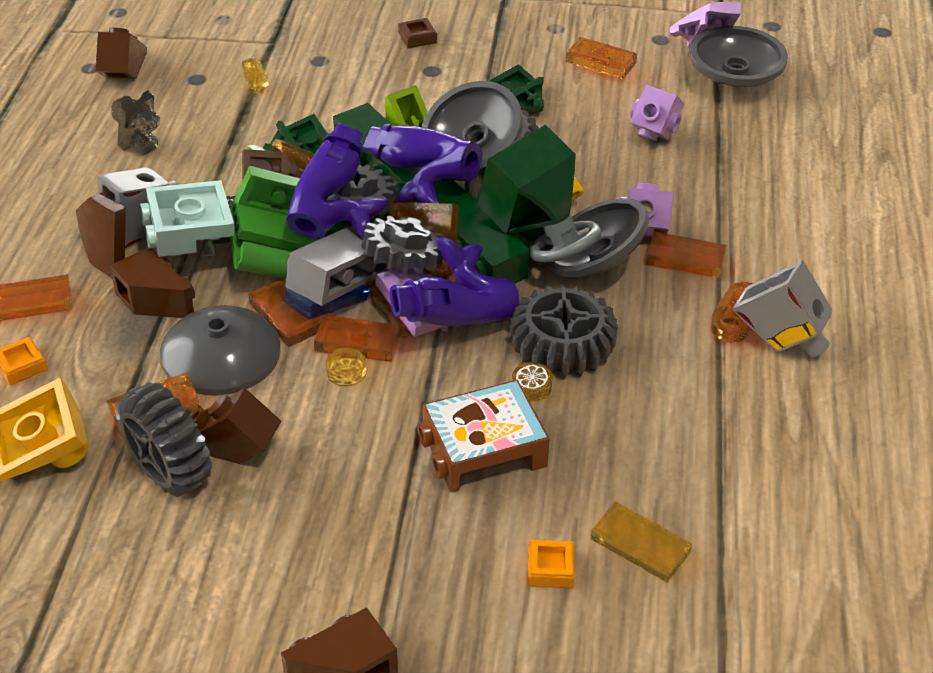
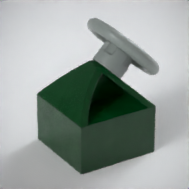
[478,124,601,262]

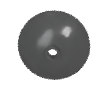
[690,26,788,87]
[422,81,523,174]
[544,198,649,278]
[160,305,281,396]

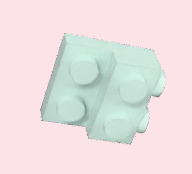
[140,180,234,257]

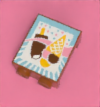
[418,379,550,492]

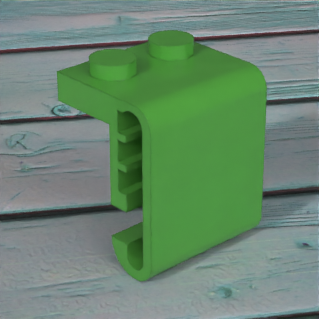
[230,166,312,280]

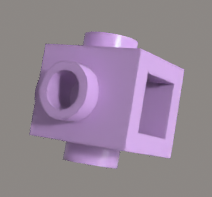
[630,85,684,142]
[620,183,673,237]

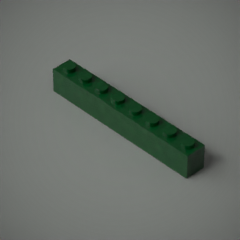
[332,103,530,284]

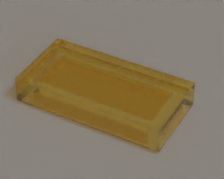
[590,501,692,583]

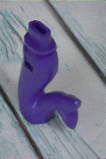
[286,124,388,239]
[363,124,482,208]
[390,237,519,326]

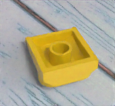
[0,378,89,481]

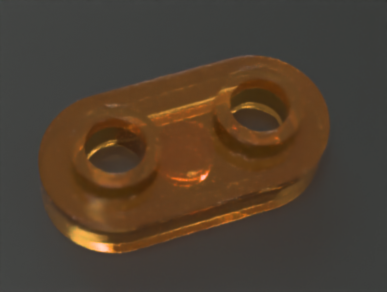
[711,282,753,343]

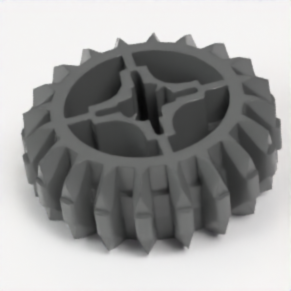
[510,284,618,378]
[116,382,212,497]

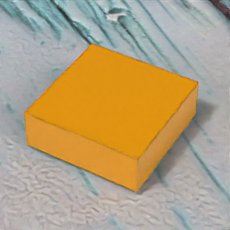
[0,337,48,386]
[528,540,575,588]

